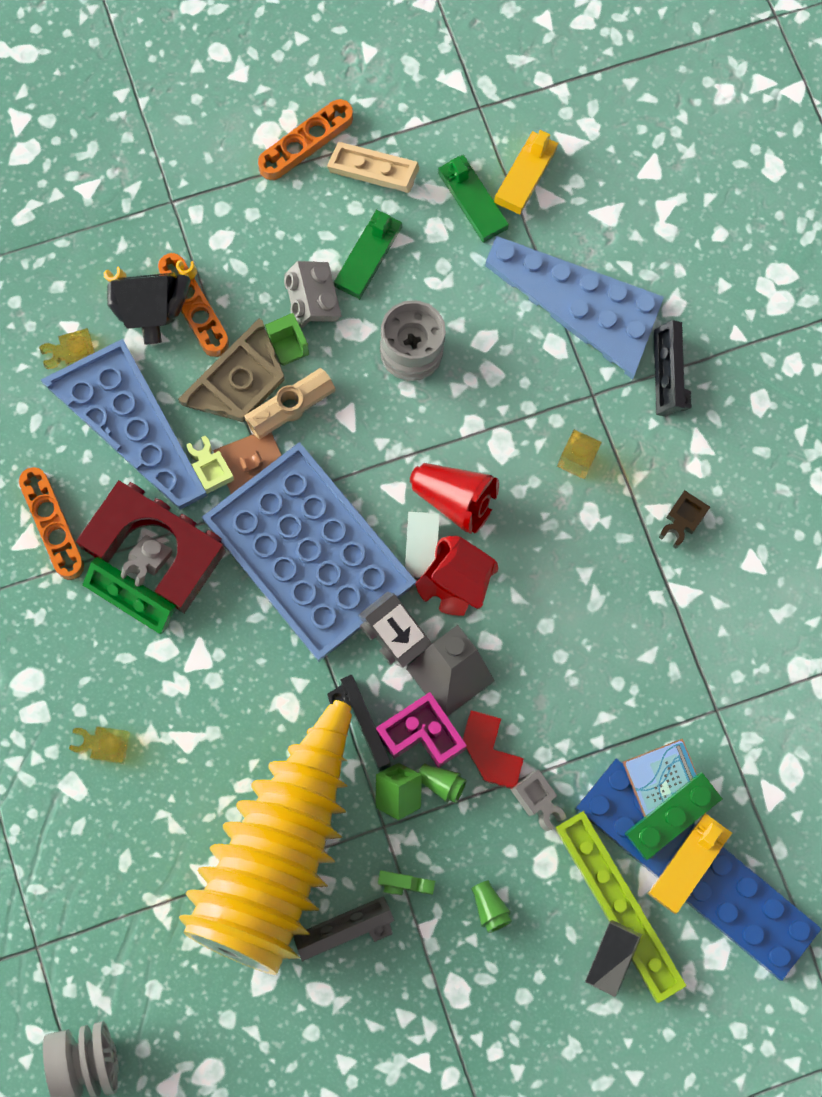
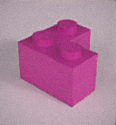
[376,692,467,768]

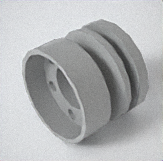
[380,300,446,381]
[43,1021,119,1097]

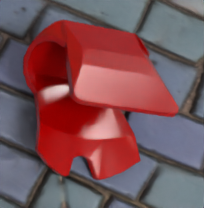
[415,536,499,616]

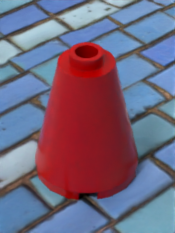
[410,463,499,534]

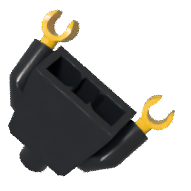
[104,260,197,345]

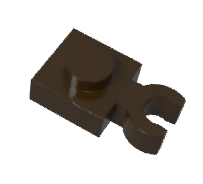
[659,490,710,549]

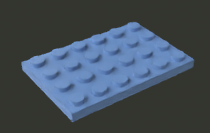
[202,442,416,662]

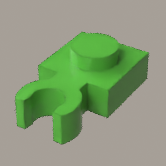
[378,870,435,896]

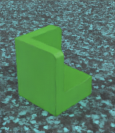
[265,313,309,366]
[376,763,422,820]

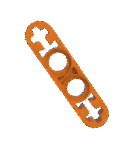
[258,99,353,180]
[158,253,229,357]
[19,467,84,580]

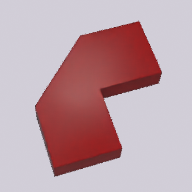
[463,710,524,789]

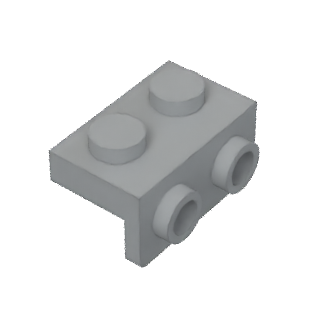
[284,261,342,328]

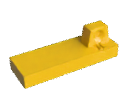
[494,130,558,215]
[648,813,732,914]

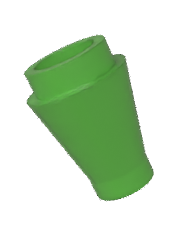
[418,763,467,803]
[471,880,512,933]

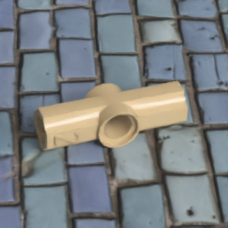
[244,368,335,440]

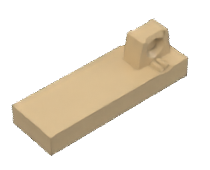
[327,142,420,193]

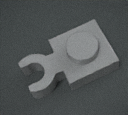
[121,535,172,586]
[510,769,566,831]

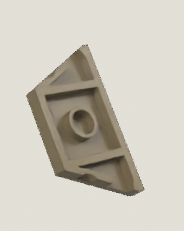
[178,318,285,422]

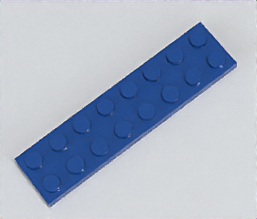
[575,758,821,981]

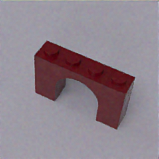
[76,480,226,614]

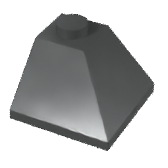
[406,625,495,717]

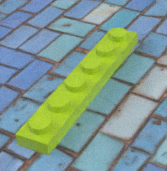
[555,811,687,1003]

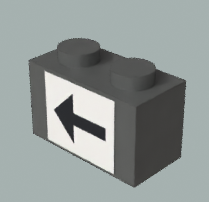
[358,592,432,668]

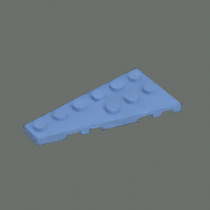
[485,236,664,380]
[41,339,207,510]

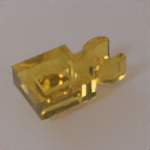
[39,328,95,369]
[69,726,130,764]

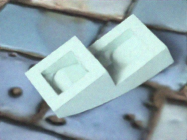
[405,512,439,579]

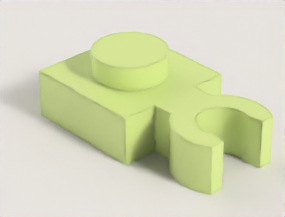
[187,436,234,494]

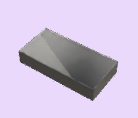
[585,920,642,997]

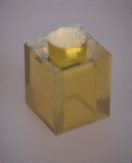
[557,429,602,479]

